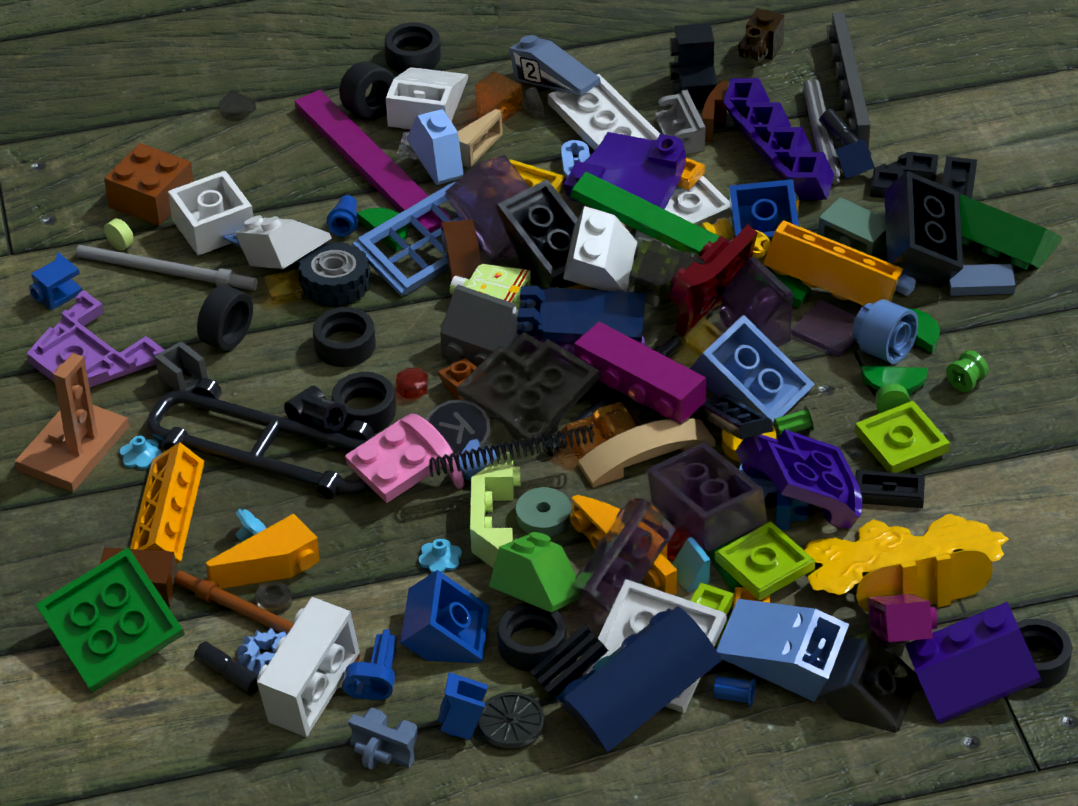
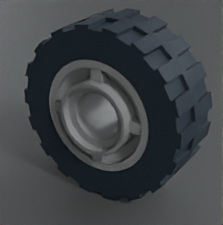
[298,242,370,306]

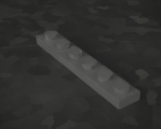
[827,12,870,149]

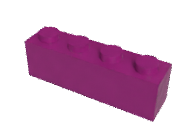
[574,322,706,424]

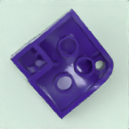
[564,132,686,210]
[735,429,863,529]

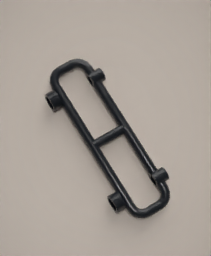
[146,378,374,500]

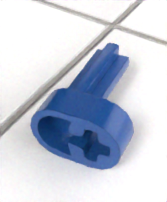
[342,629,397,700]

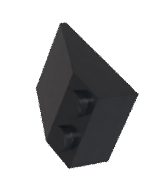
[496,179,578,290]

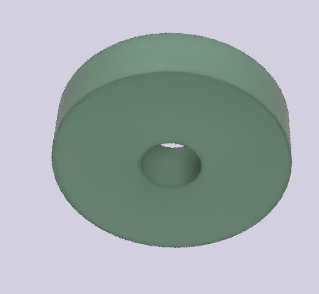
[516,487,571,537]

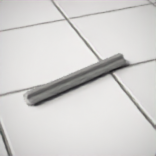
[803,79,840,185]

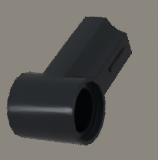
[284,386,348,432]

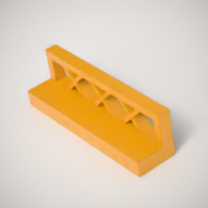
[130,442,204,565]

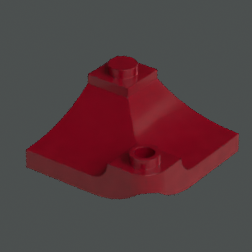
[670,224,758,339]

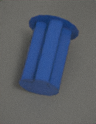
[714,676,756,707]

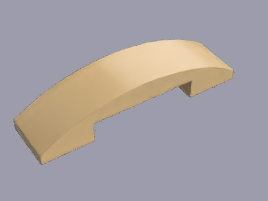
[578,418,716,488]

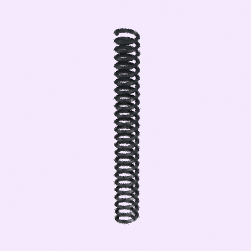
[429,424,594,477]

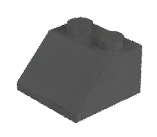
[440,284,518,377]

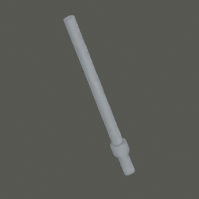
[76,245,258,291]

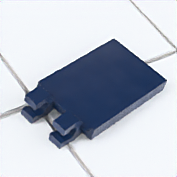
[517,286,645,344]

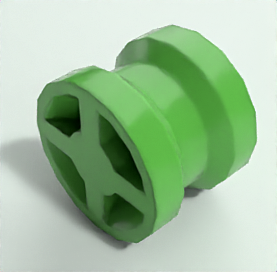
[946,350,989,392]

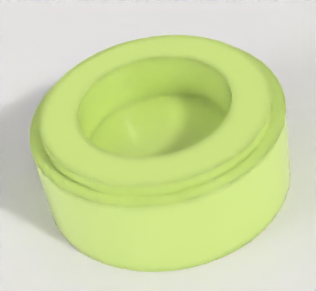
[104,218,134,251]

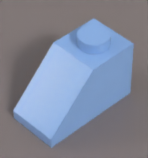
[406,109,464,185]

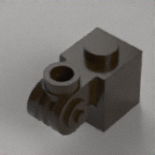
[738,8,785,62]

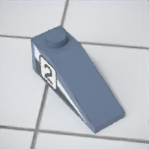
[509,35,601,95]

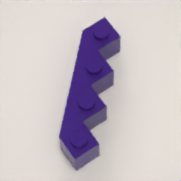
[723,78,834,200]

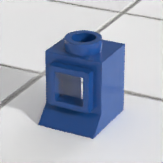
[29,252,83,311]
[438,672,488,740]

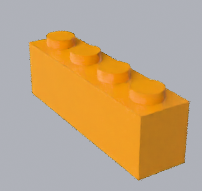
[763,220,903,307]

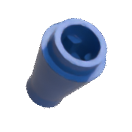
[327,195,358,237]

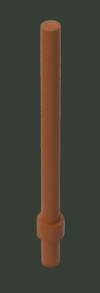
[174,570,360,663]

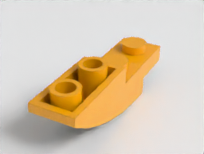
[570,495,677,595]

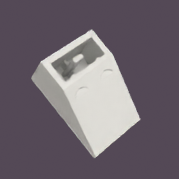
[386,67,468,129]

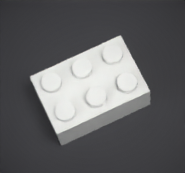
[257,597,360,737]

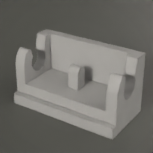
[655,90,705,154]

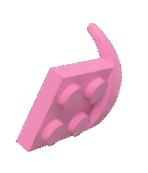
[345,413,465,503]

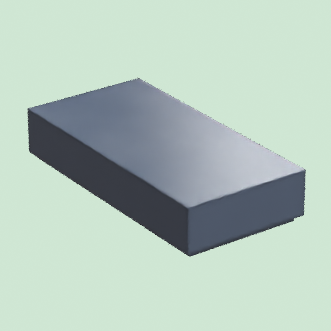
[948,264,1016,296]

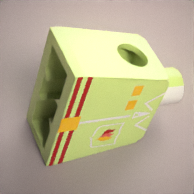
[450,264,531,315]

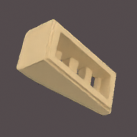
[457,109,503,168]

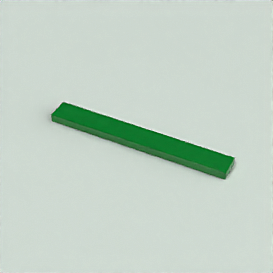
[570,172,812,309]

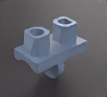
[348,707,418,770]

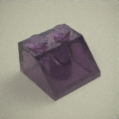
[719,256,793,347]

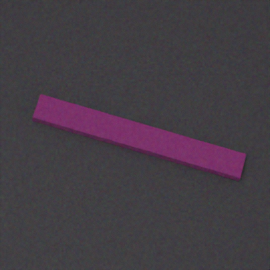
[295,90,451,237]

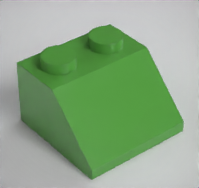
[489,532,584,612]

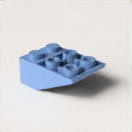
[716,599,849,702]

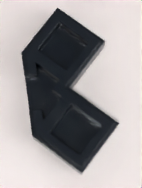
[870,152,939,198]

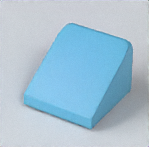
[672,537,710,592]

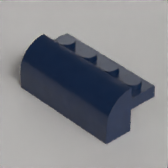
[556,606,722,752]

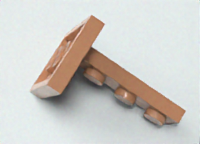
[15,353,129,492]

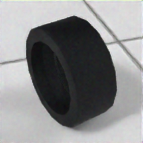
[384,22,441,73]
[197,285,253,351]
[313,307,376,367]
[331,372,396,432]
[497,603,566,671]
[1017,618,1073,689]

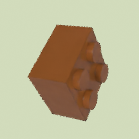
[104,143,194,226]

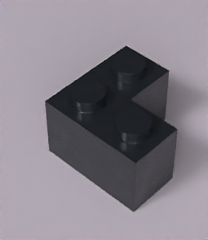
[669,23,718,109]

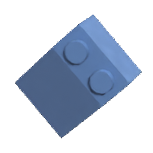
[690,315,815,425]

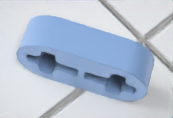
[561,140,590,181]

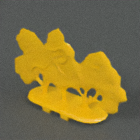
[804,514,1009,612]

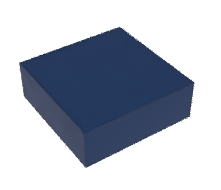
[835,139,875,179]

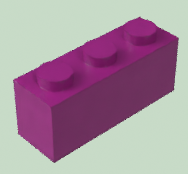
[868,594,938,642]

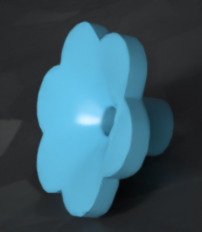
[120,436,162,470]
[235,509,266,542]
[418,539,462,573]

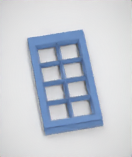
[352,181,507,296]

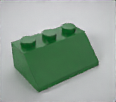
[959,194,1063,270]

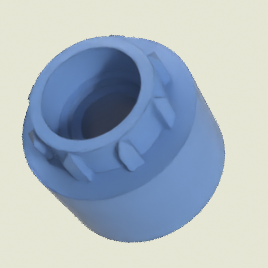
[853,299,918,364]

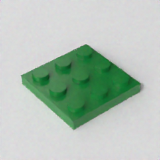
[35,547,185,693]

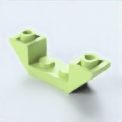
[470,452,521,568]

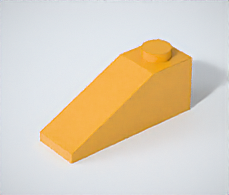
[205,514,320,589]

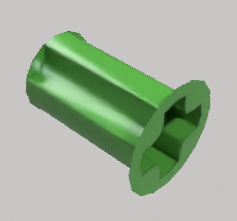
[774,406,814,436]

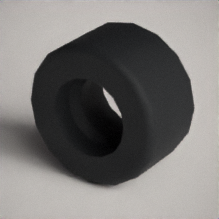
[339,61,395,120]

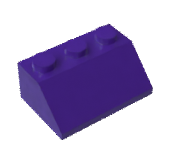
[905,602,1042,724]

